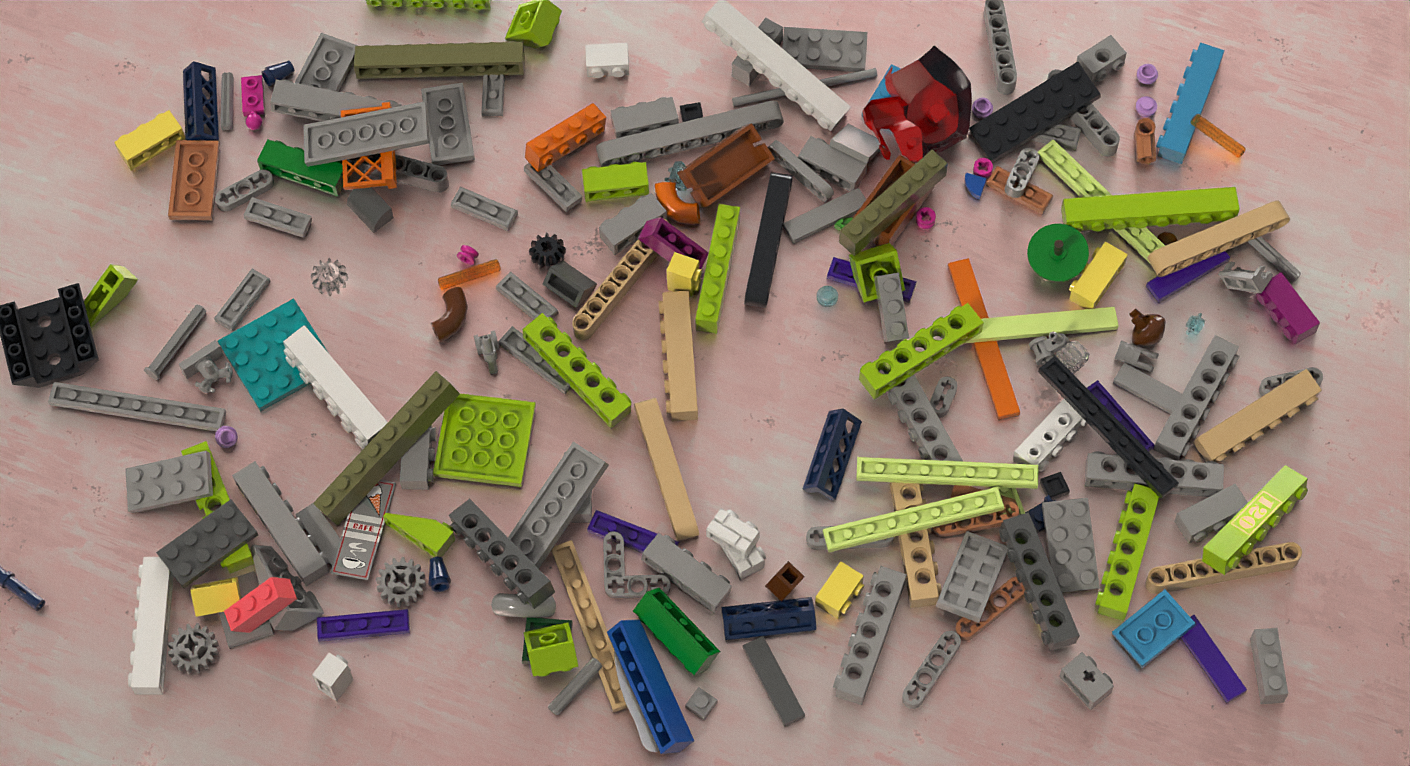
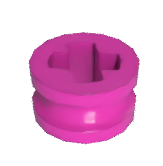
[973,158,993,179]
[916,207,936,229]
[457,245,479,265]

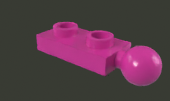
[241,75,265,130]

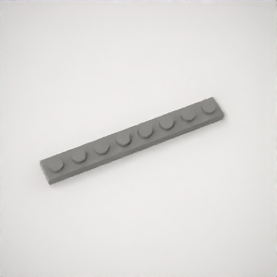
[48,382,226,431]

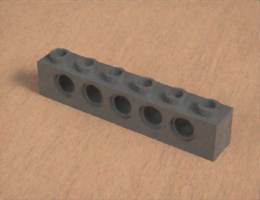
[449,498,555,609]
[999,512,1080,651]

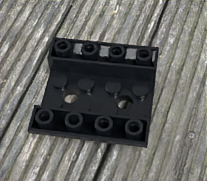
[0,283,99,388]

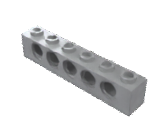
[1154,335,1240,461]
[879,359,963,485]
[1085,451,1224,497]
[833,566,907,705]

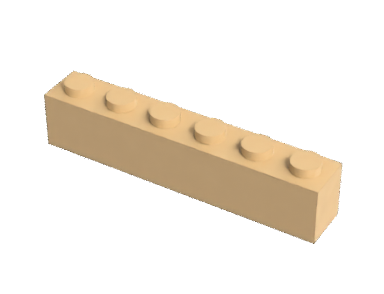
[659,291,698,421]
[1193,369,1322,463]

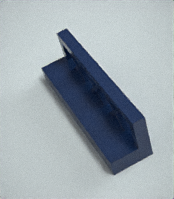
[183,61,219,141]
[802,408,862,500]
[721,597,816,640]

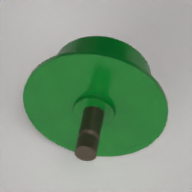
[1027,224,1089,282]

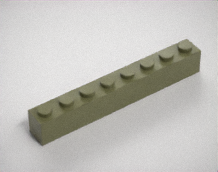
[354,41,525,79]
[313,371,460,526]

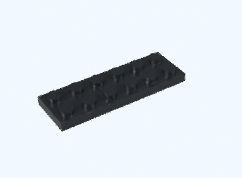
[969,62,1101,163]

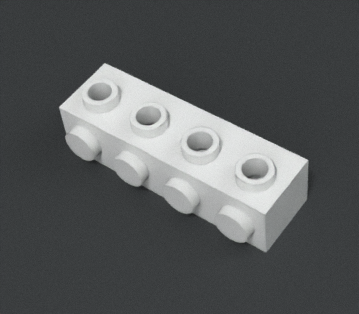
[1013,399,1088,472]

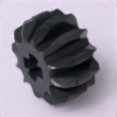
[529,232,566,270]

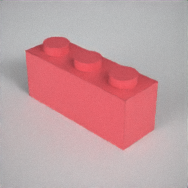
[224,577,297,633]

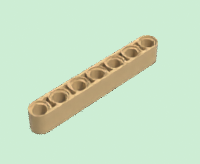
[1147,200,1290,277]
[572,219,669,340]
[634,398,699,542]
[1145,542,1302,594]

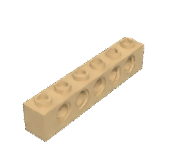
[889,482,942,608]

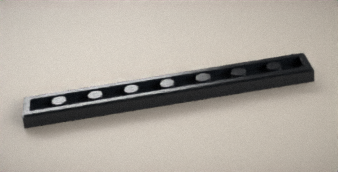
[1038,356,1179,499]

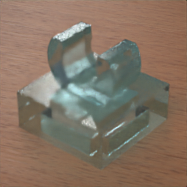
[664,161,687,191]

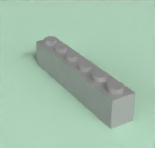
[270,80,402,121]
[232,461,329,586]

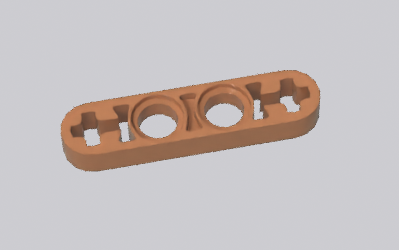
[932,501,1020,537]
[955,577,1025,641]

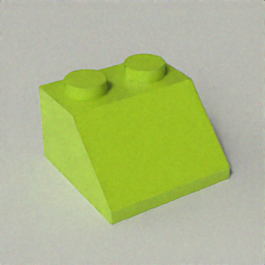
[505,0,562,49]
[849,243,905,302]
[523,622,579,677]

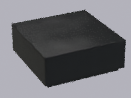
[680,102,703,122]
[1040,472,1070,500]

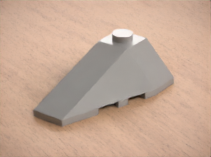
[251,545,324,631]

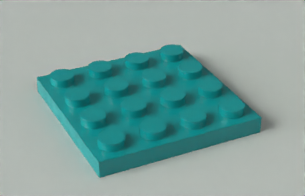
[217,298,328,412]

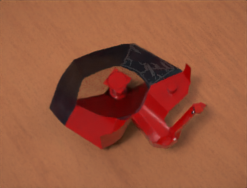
[862,45,972,161]

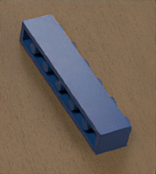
[607,620,694,754]

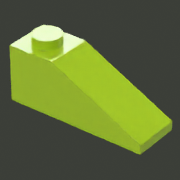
[84,264,139,328]
[383,513,455,557]

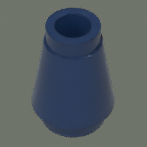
[262,60,295,86]
[428,557,451,592]

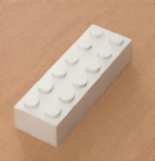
[283,325,388,449]

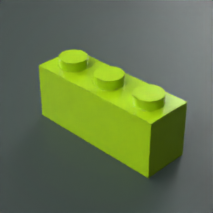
[582,162,649,202]

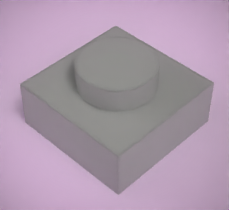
[685,687,718,720]

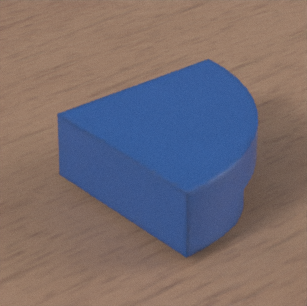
[965,173,986,200]

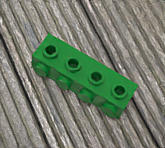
[257,139,343,196]
[633,587,721,675]

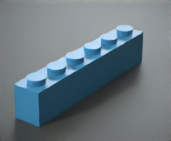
[1156,42,1225,164]

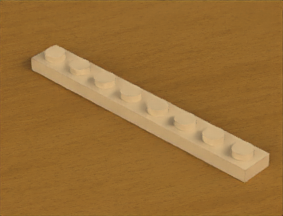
[551,540,628,713]

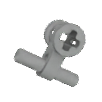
[474,331,500,374]
[1029,332,1073,365]

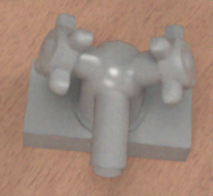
[179,340,233,393]

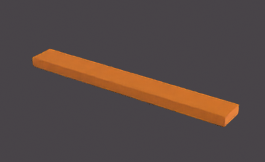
[948,258,1020,420]

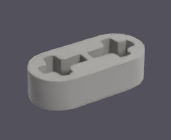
[930,376,958,418]

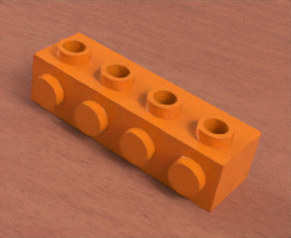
[525,103,606,172]

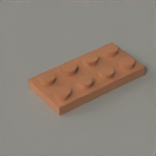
[168,140,220,220]

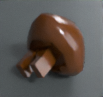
[1129,309,1166,347]

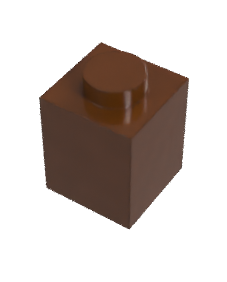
[765,561,805,601]

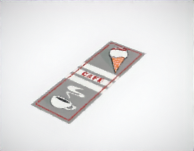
[330,480,396,580]

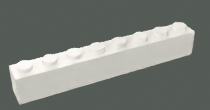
[702,0,851,131]

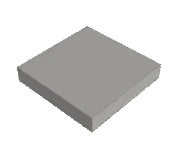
[830,124,880,164]

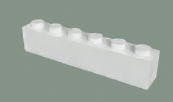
[128,557,174,695]

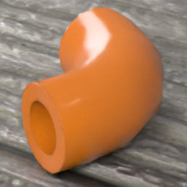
[655,182,700,224]

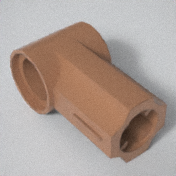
[1134,118,1156,164]

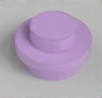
[1137,64,1158,84]
[1136,96,1157,117]
[972,98,993,118]
[215,426,238,448]

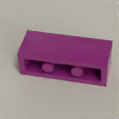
[638,217,709,269]
[1256,273,1320,344]

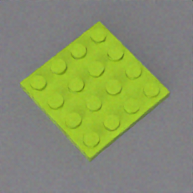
[433,394,536,487]

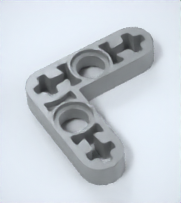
[603,532,671,598]

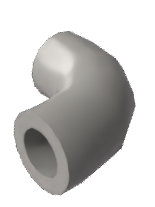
[491,593,556,618]

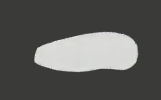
[614,650,660,752]

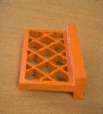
[341,102,397,190]

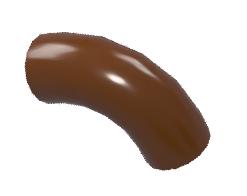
[431,287,468,343]

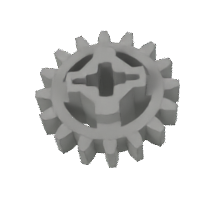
[376,557,426,607]
[168,623,219,674]

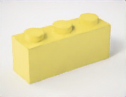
[114,110,185,170]
[1069,241,1128,309]

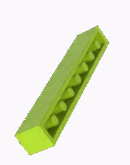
[1061,187,1240,232]

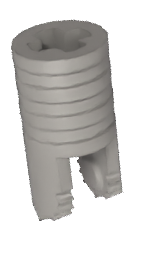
[1115,340,1159,372]

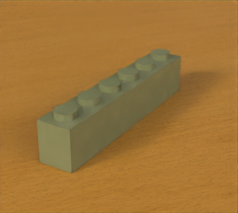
[839,150,948,256]

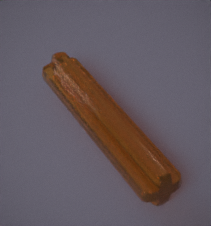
[1190,114,1246,158]
[438,259,501,290]

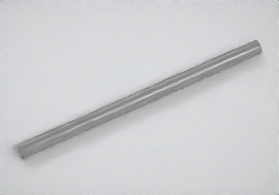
[732,68,877,106]

